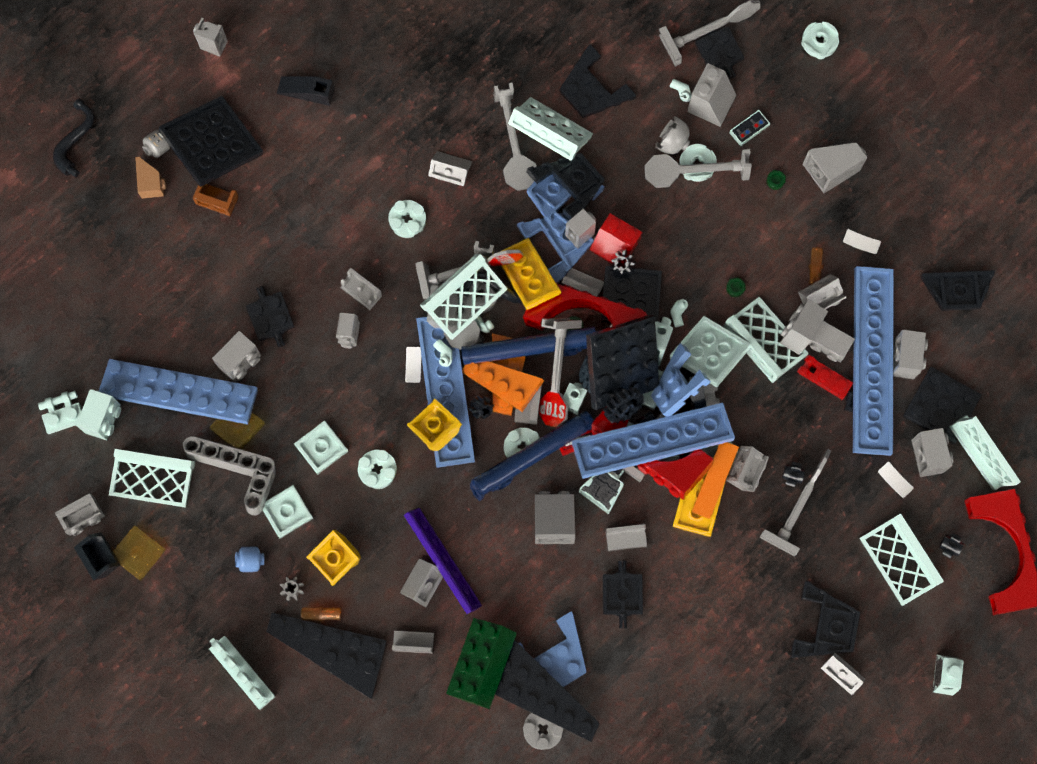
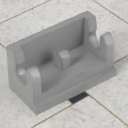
[341,268,382,310]

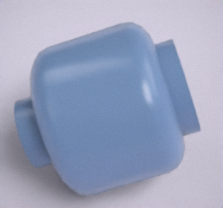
[235,547,264,572]

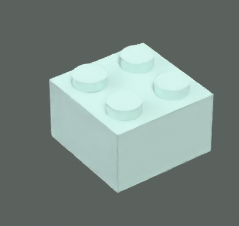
[76,389,121,440]

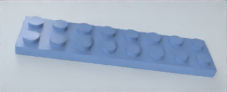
[416,317,475,468]
[98,359,258,424]
[572,403,735,479]

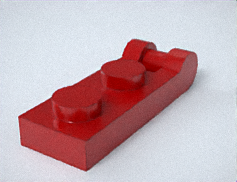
[797,355,853,400]

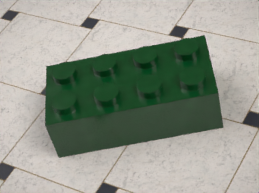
[446,618,517,709]

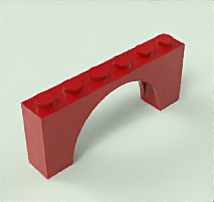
[523,283,647,331]
[592,410,713,500]
[964,489,1037,616]

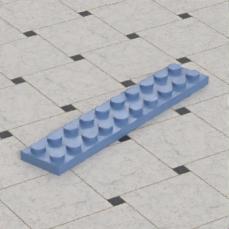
[853,266,893,456]

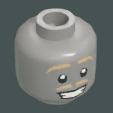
[142,130,170,158]

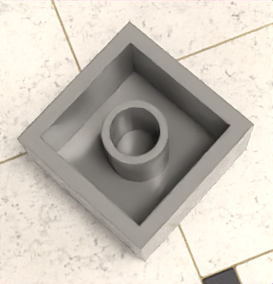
[780,299,828,355]
[893,330,928,379]
[212,331,261,383]
[911,428,953,477]

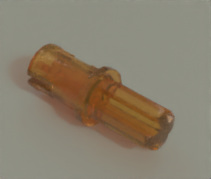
[808,247,824,285]
[301,606,341,622]

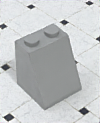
[687,63,736,127]
[803,143,867,193]
[535,491,575,544]

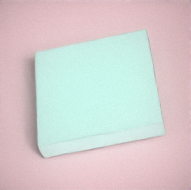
[294,420,348,475]
[263,485,313,539]

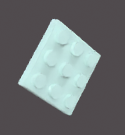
[670,316,751,388]

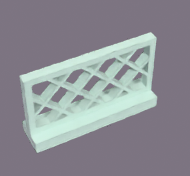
[508,97,593,161]
[420,254,507,340]
[723,297,809,383]
[949,415,1021,491]
[109,449,195,507]
[859,514,944,606]

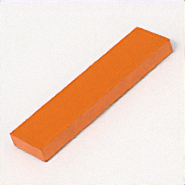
[692,442,739,519]

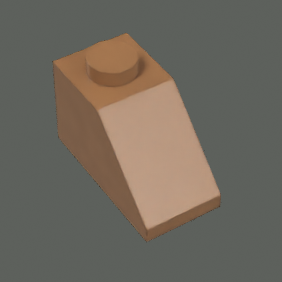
[135,157,166,199]

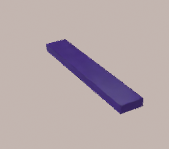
[404,508,482,614]

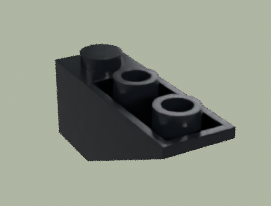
[277,76,335,106]

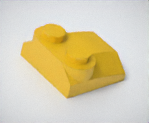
[407,399,462,451]
[306,530,361,586]

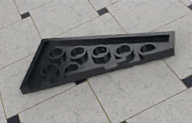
[266,613,387,699]
[495,640,600,742]

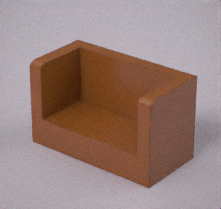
[193,184,239,216]

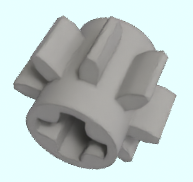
[280,577,304,601]

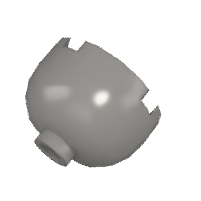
[655,116,690,155]

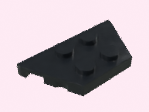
[920,270,995,311]

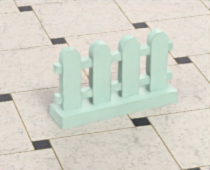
[209,636,276,710]

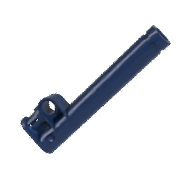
[461,326,596,365]
[470,411,594,501]

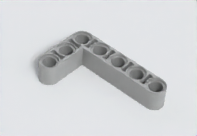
[183,436,276,515]

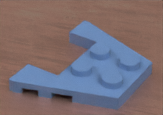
[527,175,605,237]
[517,213,594,284]
[651,343,711,417]
[519,612,586,687]

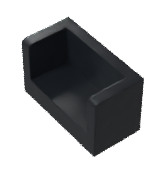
[74,532,121,581]

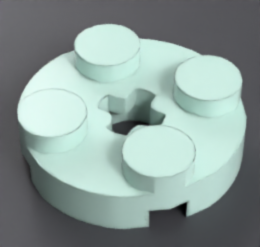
[801,22,839,59]
[679,144,717,182]
[389,200,426,238]
[504,428,540,458]
[358,450,397,489]

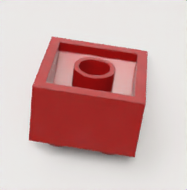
[589,213,642,265]

